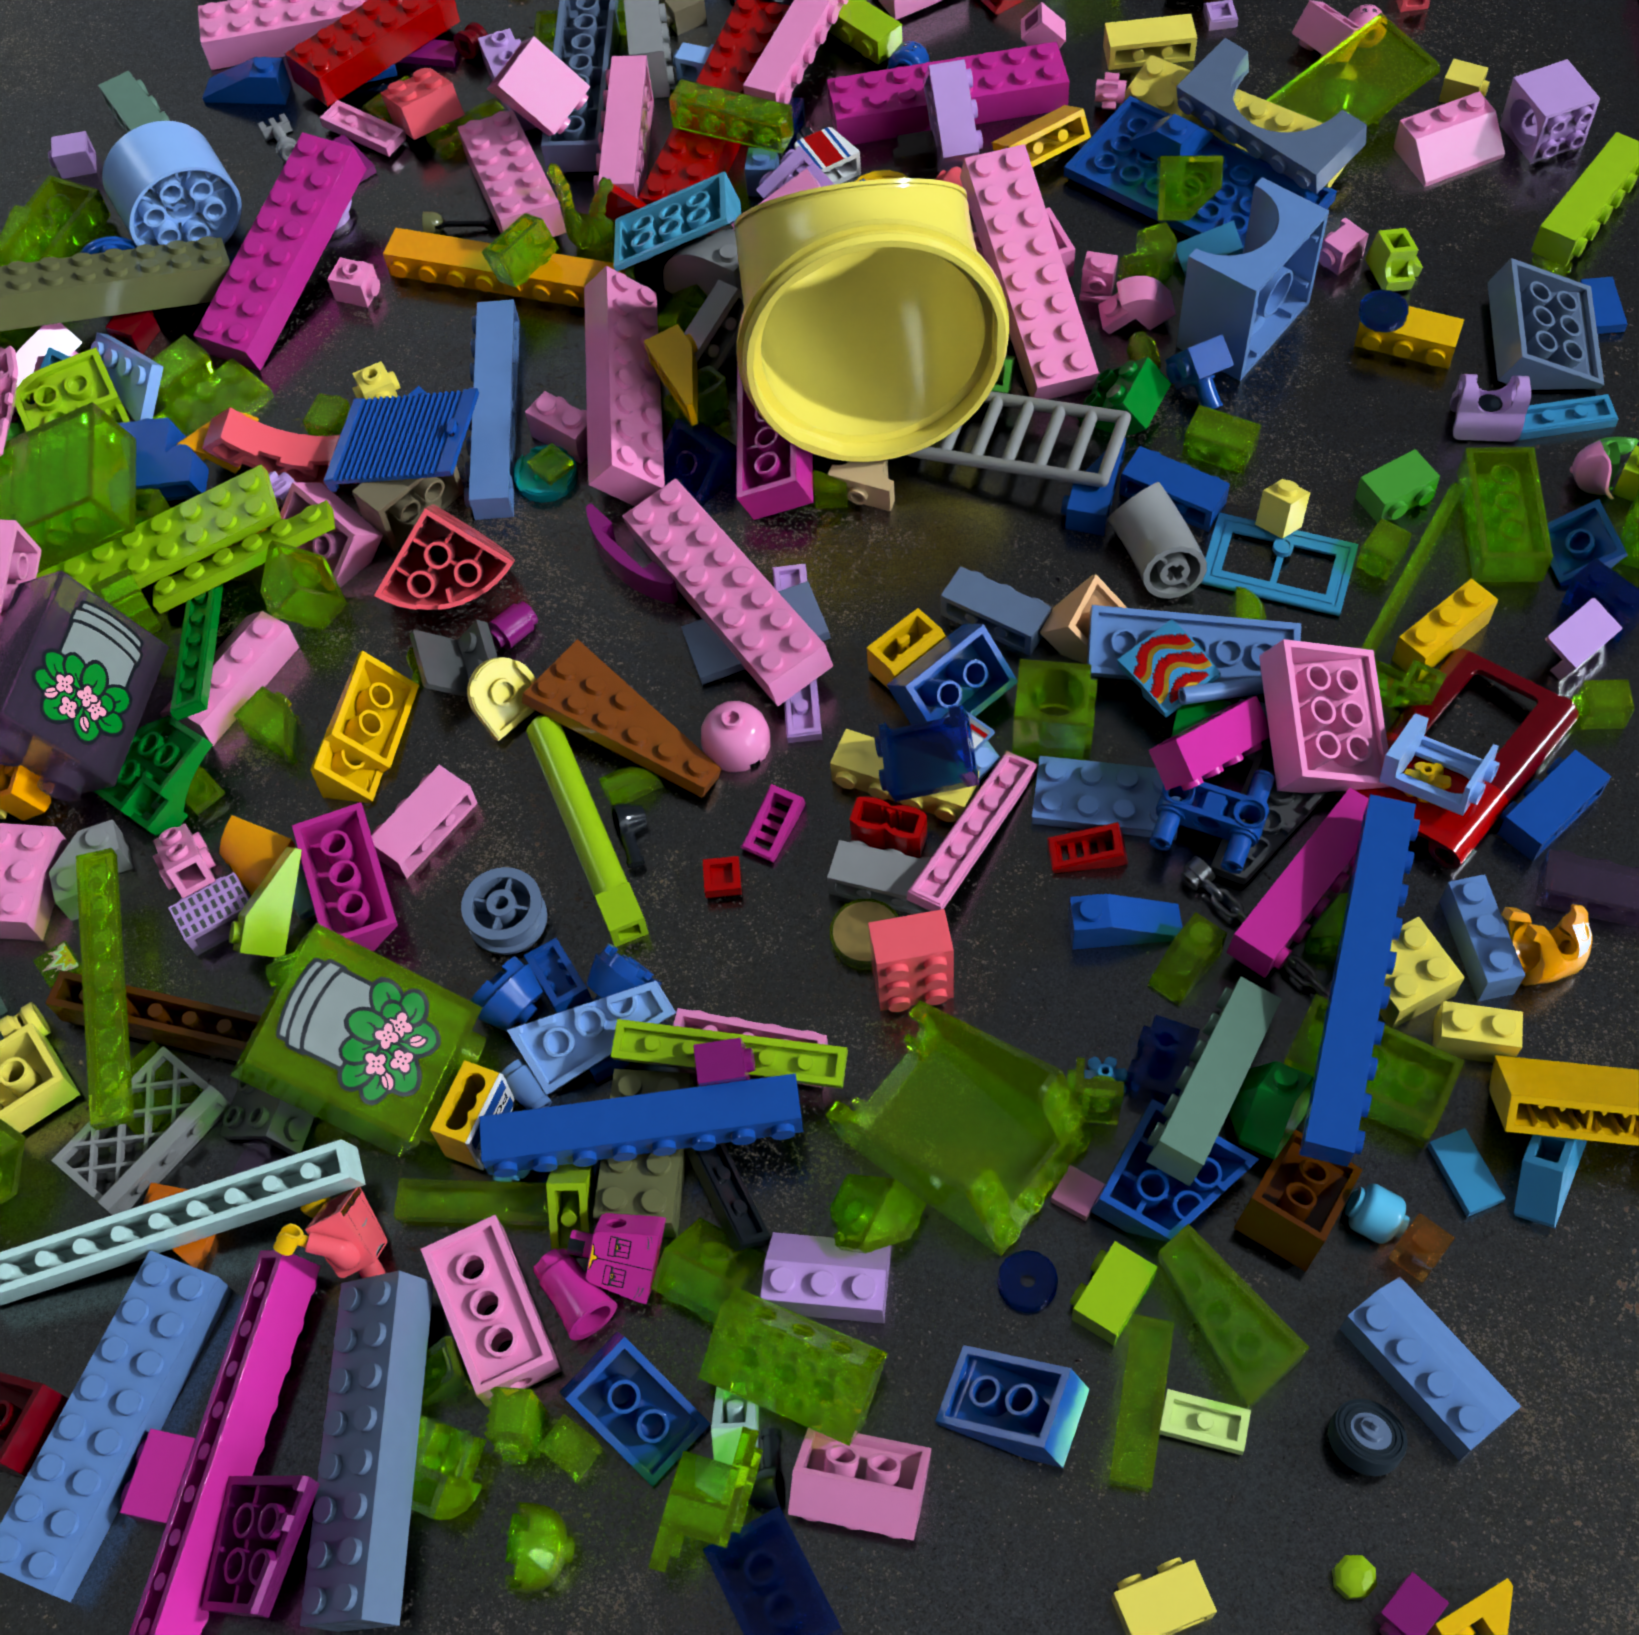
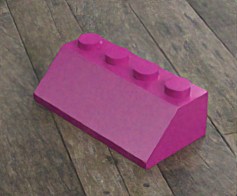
[292,802,398,964]

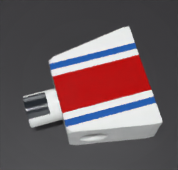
[794,127,861,184]

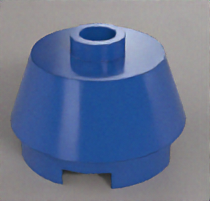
[586,943,662,1000]
[469,956,544,1032]

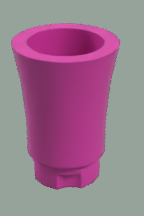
[533,1248,617,1341]

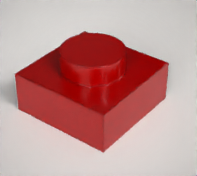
[702,856,742,898]

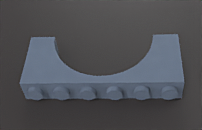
[1176,38,1367,194]

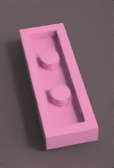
[320,100,407,157]

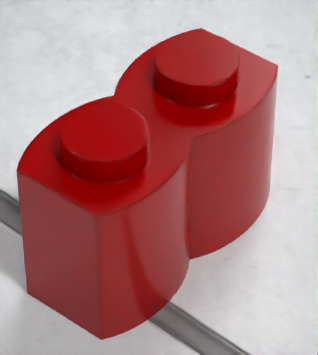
[849,796,927,858]

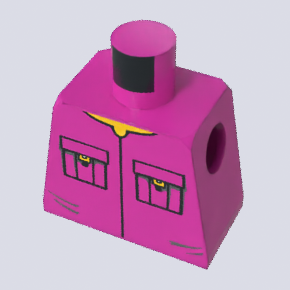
[567,1213,666,1304]

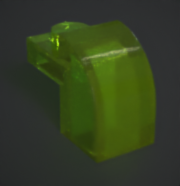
[1118,222,1177,284]

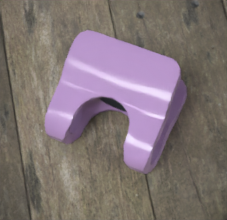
[1450,374,1531,442]

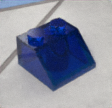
[663,418,737,507]

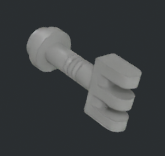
[257,113,297,161]

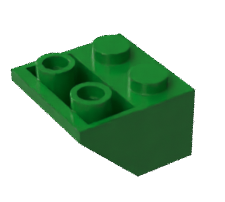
[1077,356,1171,436]

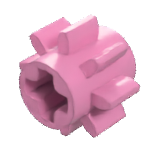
[1095,72,1127,110]

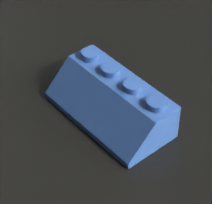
[1339,1277,1521,1461]

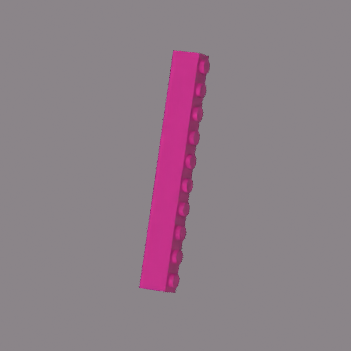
[129,1250,321,1635]

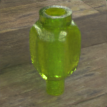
[1127,331,1162,370]

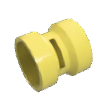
[0,1002,51,1038]

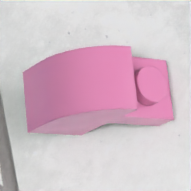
[1098,276,1176,335]

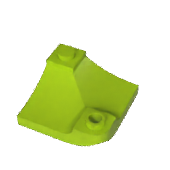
[15,347,131,464]

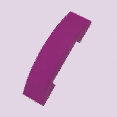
[586,503,679,604]

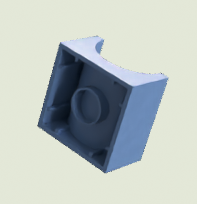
[1176,177,1329,381]

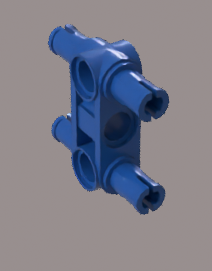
[1149,770,1275,874]

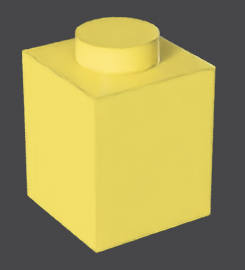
[1439,59,1490,103]
[1255,479,1310,539]

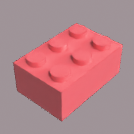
[868,909,954,1012]

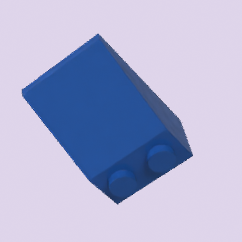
[559,1331,711,1487]
[935,1345,1090,1468]

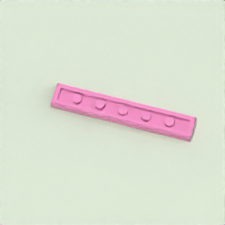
[906,750,1038,911]

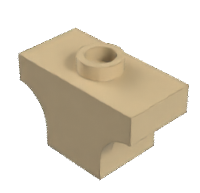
[827,459,895,511]

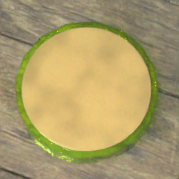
[830,899,899,970]

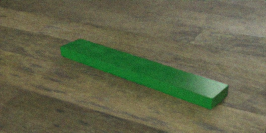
[170,583,224,721]

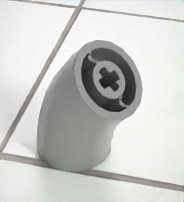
[1107,482,1207,599]

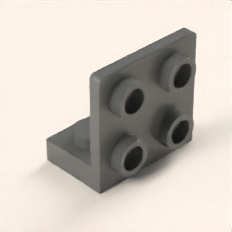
[409,620,498,697]

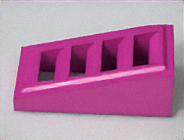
[740,784,806,863]

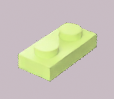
[1158,1389,1251,1455]

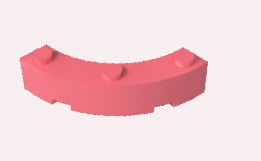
[202,407,357,486]

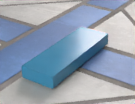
[1518,394,1619,440]

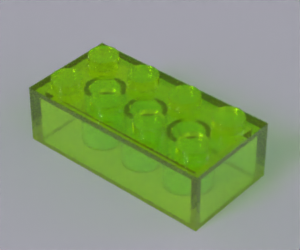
[1457,447,1553,582]
[1283,994,1465,1144]

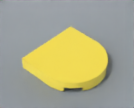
[467,657,537,741]

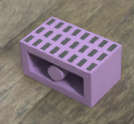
[168,872,250,956]

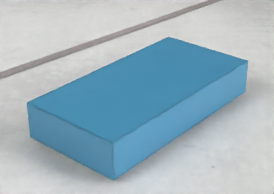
[1174,220,1244,276]
[1427,1128,1505,1217]

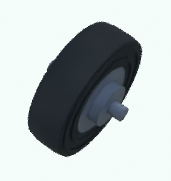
[1328,1399,1408,1476]

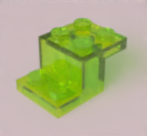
[648,1426,763,1573]

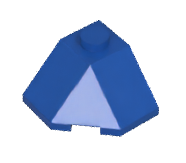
[1129,114,1214,172]

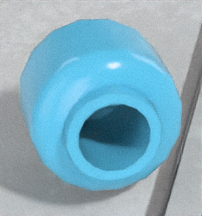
[1344,1183,1409,1244]

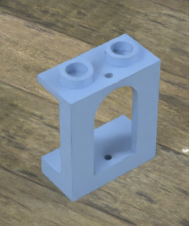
[1379,713,1500,816]

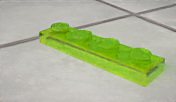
[393,1178,549,1226]
[1108,1314,1174,1492]

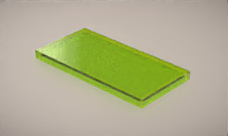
[1266,13,1440,127]

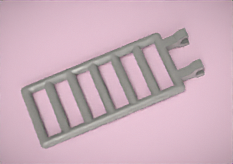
[908,391,1131,488]

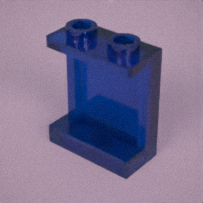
[875,705,980,802]

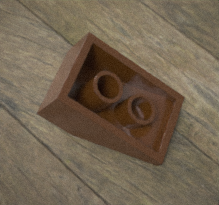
[1234,1129,1363,1272]

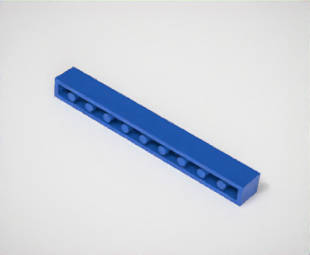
[1299,794,1420,1167]

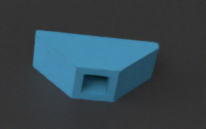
[1514,1134,1587,1228]

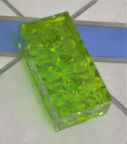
[698,1288,888,1446]

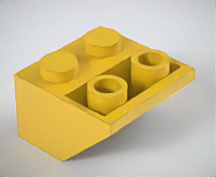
[866,608,946,689]

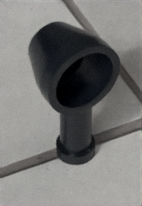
[611,803,647,868]
[744,1428,786,1510]

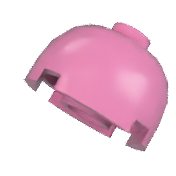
[701,701,770,772]

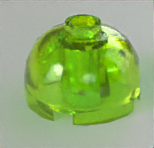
[505,1502,575,1592]

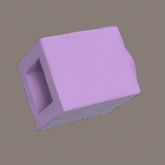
[48,131,97,179]

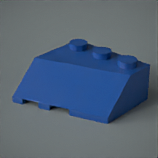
[1090,1099,1259,1242]

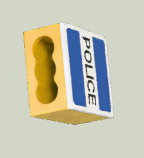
[430,1060,516,1170]

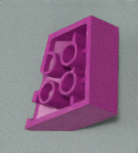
[201,1475,320,1618]

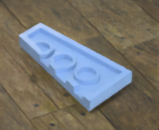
[507,981,676,1095]

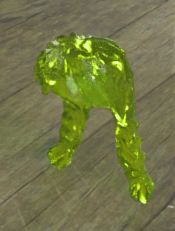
[547,163,615,253]

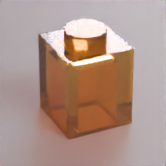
[1388,1213,1455,1283]

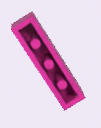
[1148,696,1270,791]

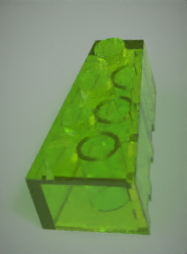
[1159,1224,1310,1410]

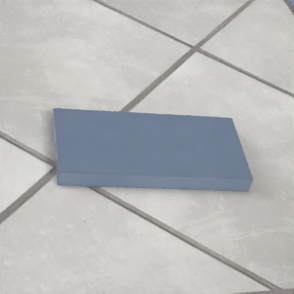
[681,581,831,685]

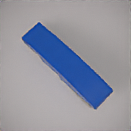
[524,938,630,1083]

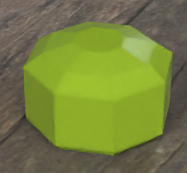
[1332,1555,1377,1600]

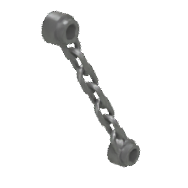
[1181,856,1332,1012]

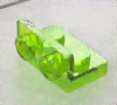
[1064,1057,1124,1125]

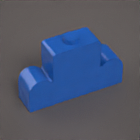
[72,417,209,510]

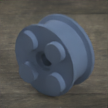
[461,867,547,955]

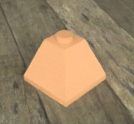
[1040,574,1127,665]

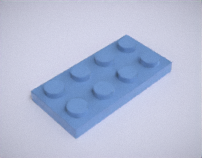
[1031,756,1180,840]

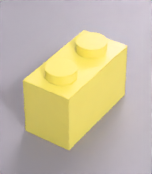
[1432,1001,1523,1063]
[1111,1557,1217,1635]

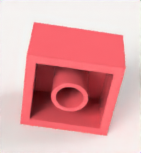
[380,68,465,140]

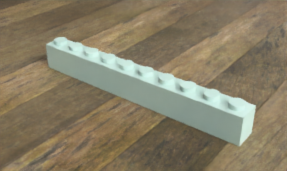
[0,1139,366,1306]

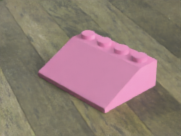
[1259,639,1391,793]

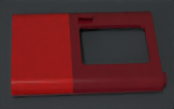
[1333,648,1579,869]

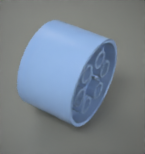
[102,121,242,247]

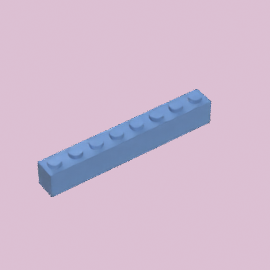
[464,300,520,520]

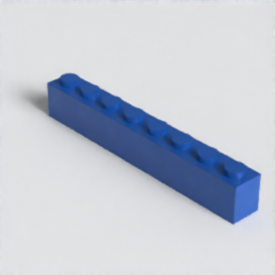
[479,1073,804,1178]

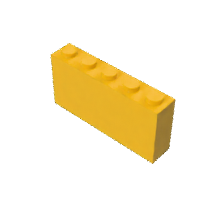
[1489,1055,1639,1146]

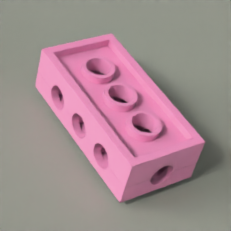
[421,1215,562,1407]

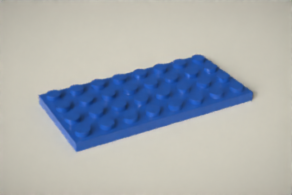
[1064,96,1337,255]

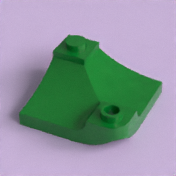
[89,715,213,837]

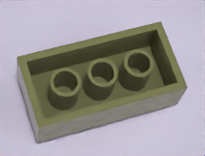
[593,1068,695,1238]

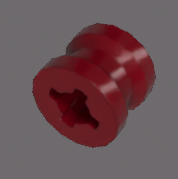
[454,22,488,60]

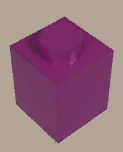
[693,1038,755,1086]
[1373,1571,1449,1635]

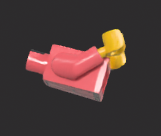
[273,1187,387,1279]

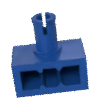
[1165,334,1234,413]

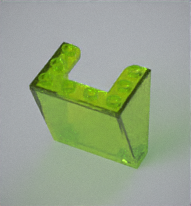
[826,1000,1094,1256]

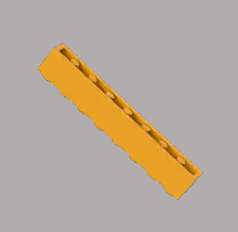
[383,227,626,308]

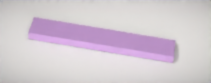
[772,564,823,743]

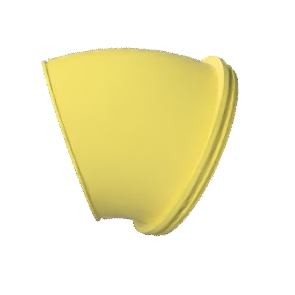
[734,178,1009,462]

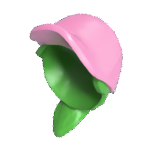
[1569,437,1639,500]

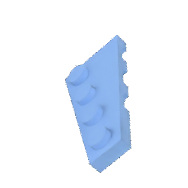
[91,332,164,421]

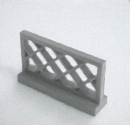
[51,1046,231,1215]

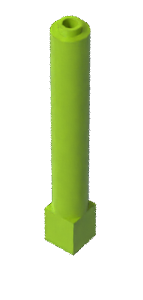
[526,715,649,947]

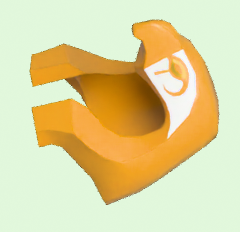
[1501,904,1592,986]

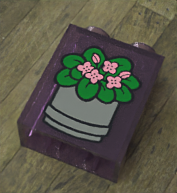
[0,570,169,801]

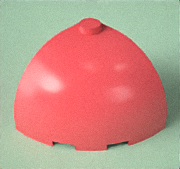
[374,504,515,610]

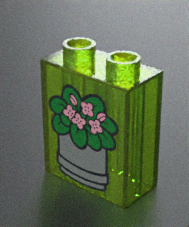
[230,923,486,1157]

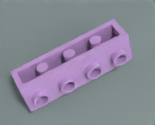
[478,28,537,131]

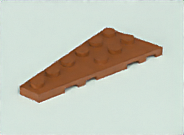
[522,639,721,798]

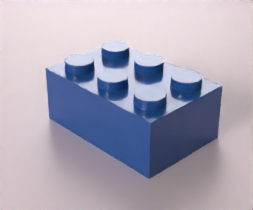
[887,624,1018,744]

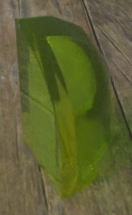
[1232,586,1266,620]
[598,767,664,805]

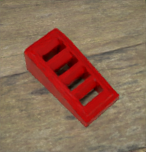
[1047,822,1128,873]

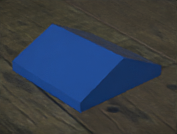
[1534,499,1628,586]

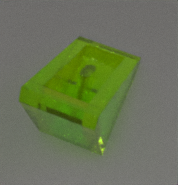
[421,1336,474,1409]

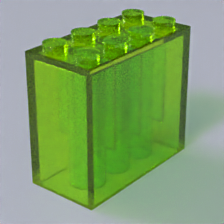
[0,402,136,573]

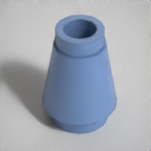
[501,1058,552,1110]

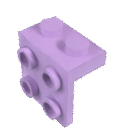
[756,146,835,200]

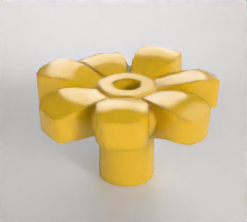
[1404,762,1451,803]

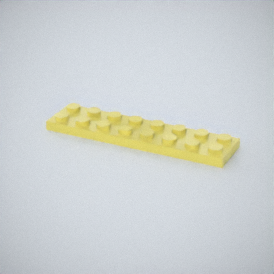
[1120,55,1346,188]

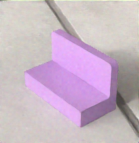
[1545,598,1623,681]

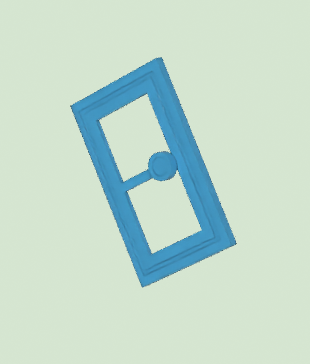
[1200,512,1359,616]

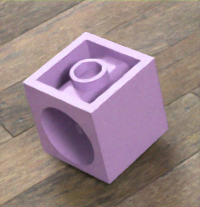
[1499,59,1600,163]

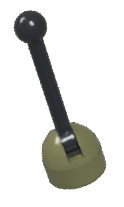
[422,211,496,234]

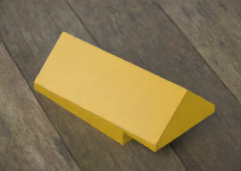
[310,650,419,803]

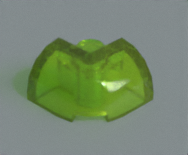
[411,1414,486,1520]

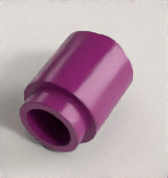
[488,601,538,650]

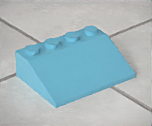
[614,171,741,272]

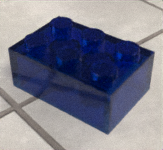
[703,1506,843,1635]

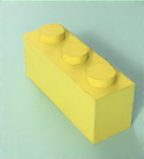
[1103,14,1197,70]

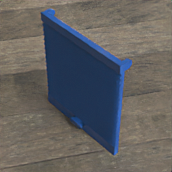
[323,388,479,492]

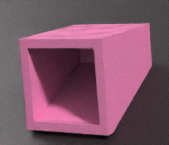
[487,36,591,136]

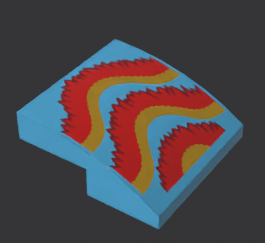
[1117,619,1221,718]

